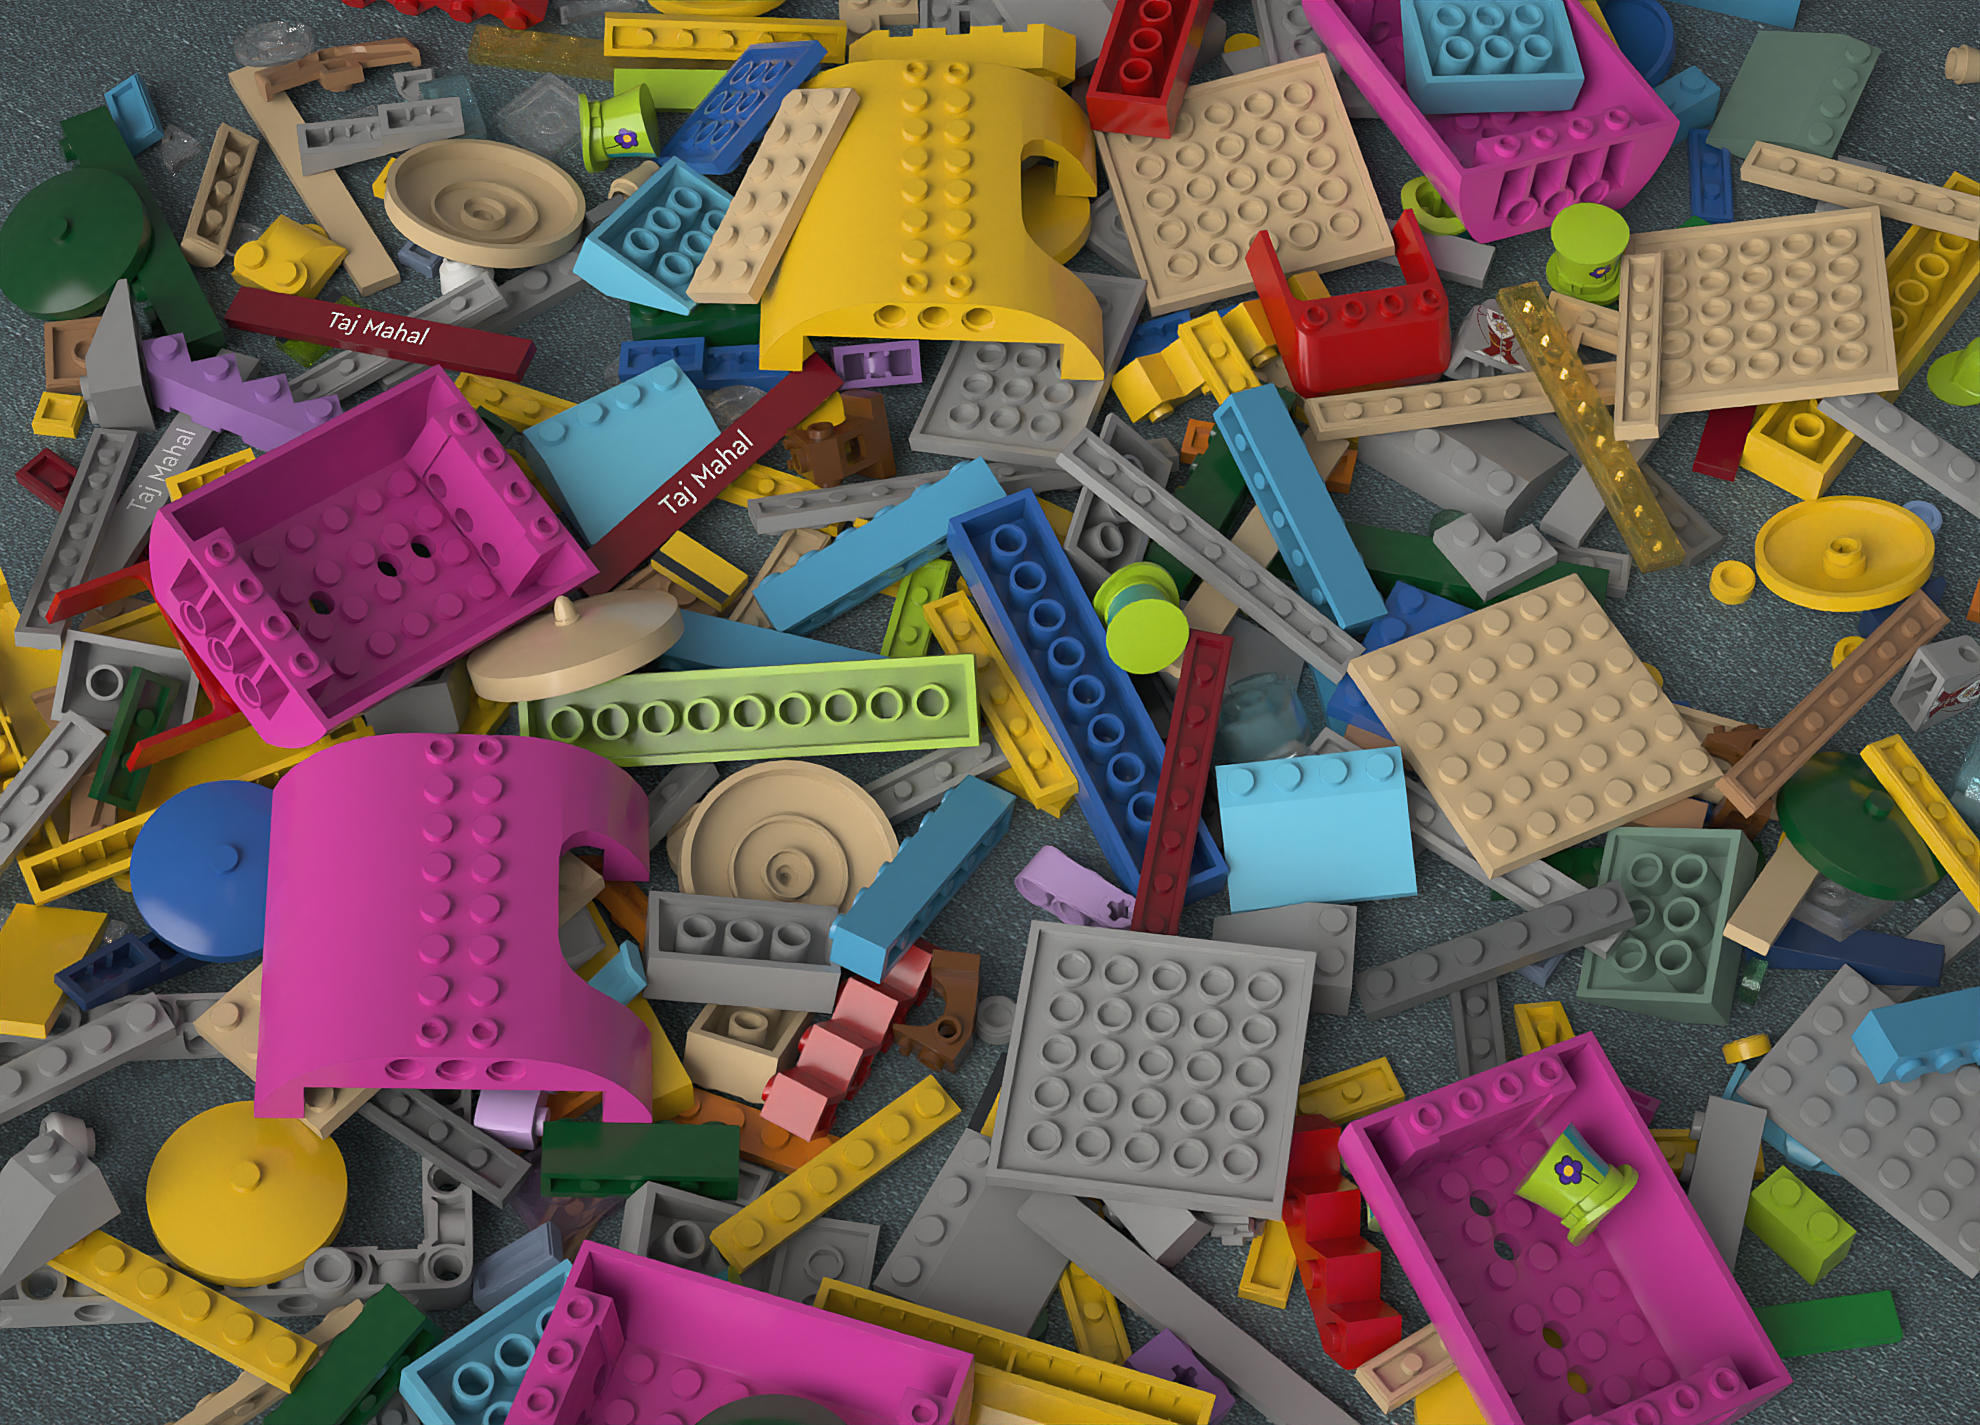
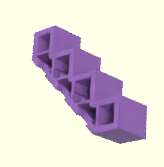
[140,332,343,452]

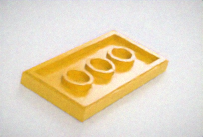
[0,903,109,1039]

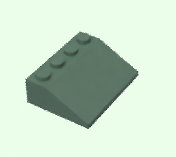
[1705,30,1882,159]
[1576,827,1758,1025]

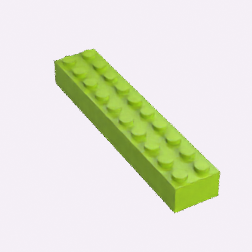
[518,653,982,767]

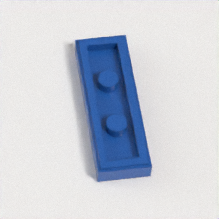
[1687,128,1734,225]

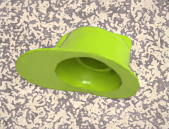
[1926,336,1980,407]

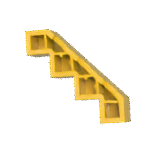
[849,23,1076,88]
[1110,270,1331,424]

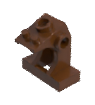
[783,388,897,488]
[1701,724,1774,842]
[893,949,983,1074]

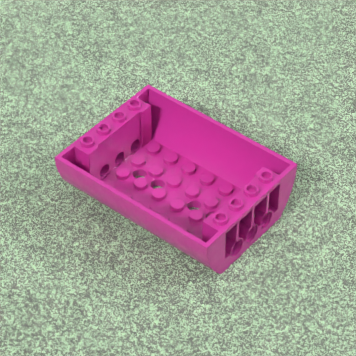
[1301,0,1680,244]
[149,364,599,748]
[1338,1031,1794,1425]
[503,1239,975,1425]

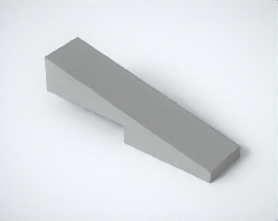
[296,97,465,177]

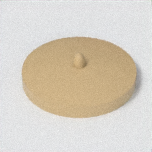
[384,139,586,268]
[467,589,685,702]
[678,760,899,971]

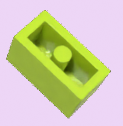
[1744,1165,1857,1287]

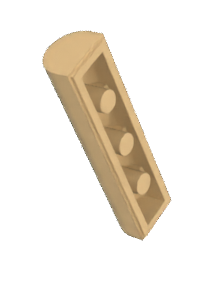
[180,122,259,268]

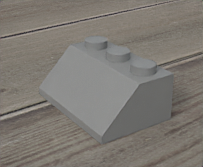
[51,629,205,732]

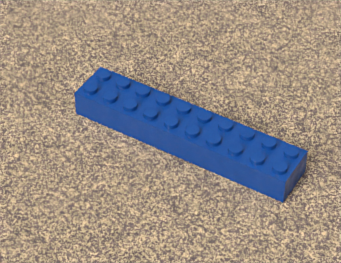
[946,487,1229,907]

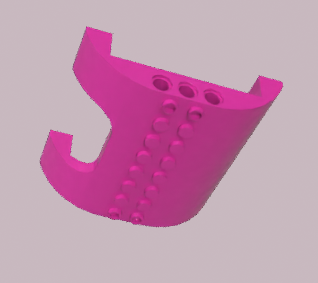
[254,733,652,1123]

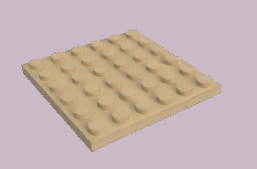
[1088,52,1395,317]
[1626,205,1899,415]
[1347,573,1724,880]

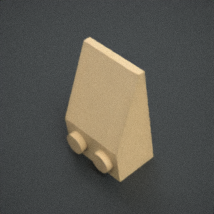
[683,1003,816,1104]

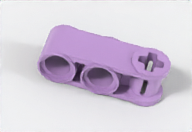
[1014,845,1136,931]

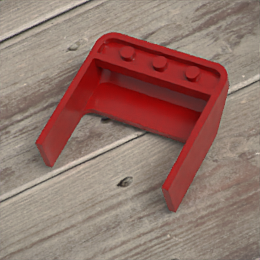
[1245,208,1451,399]
[45,560,252,772]

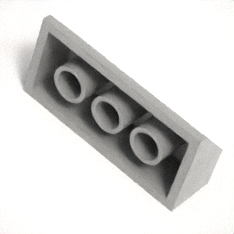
[1062,412,1173,605]
[642,890,841,1014]

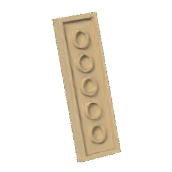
[686,88,861,304]

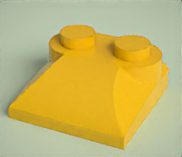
[231,214,349,299]

